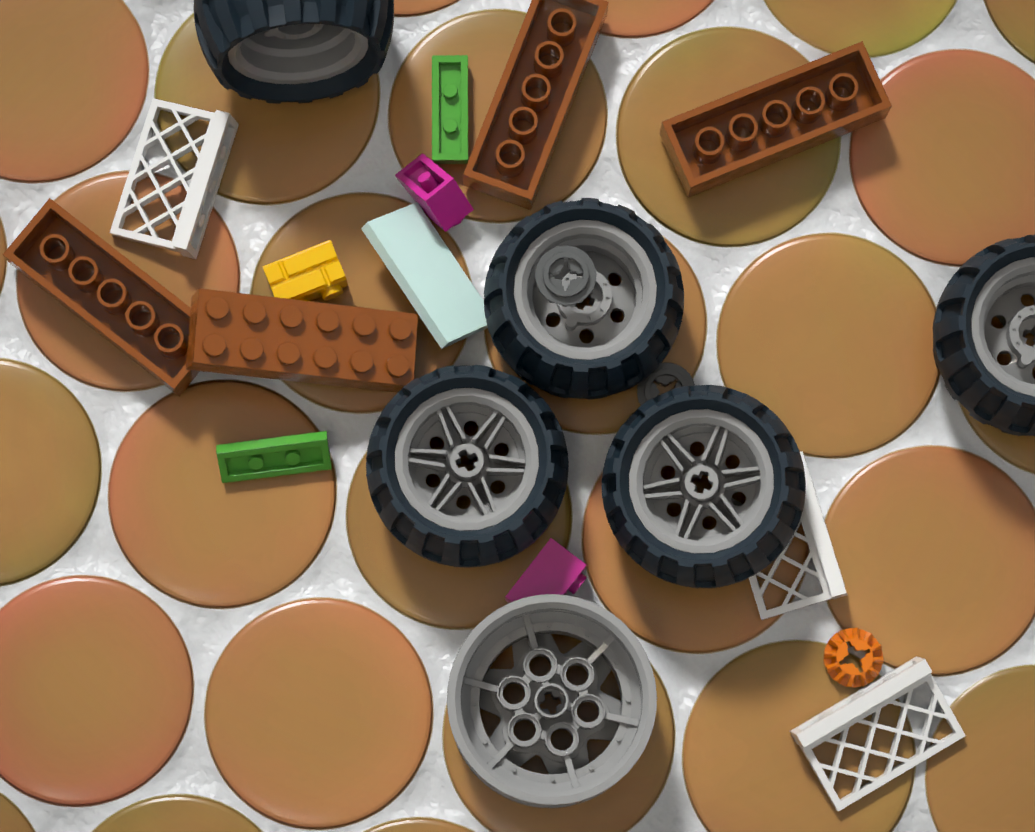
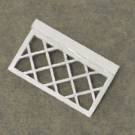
[110,98,239,259]
[731,451,848,620]
[790,656,966,811]

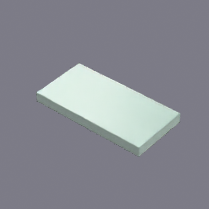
[361,202,488,349]

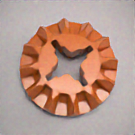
[824,628,884,688]

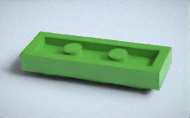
[432,55,468,164]
[216,431,332,483]

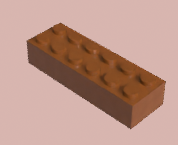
[463,0,609,210]
[659,41,892,198]
[2,198,200,397]
[186,288,418,393]

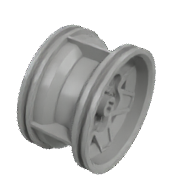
[447,594,657,808]

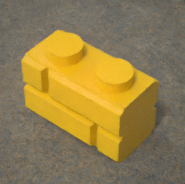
[263,240,348,301]

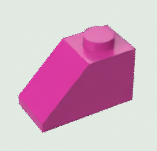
[395,153,474,232]
[505,538,587,603]

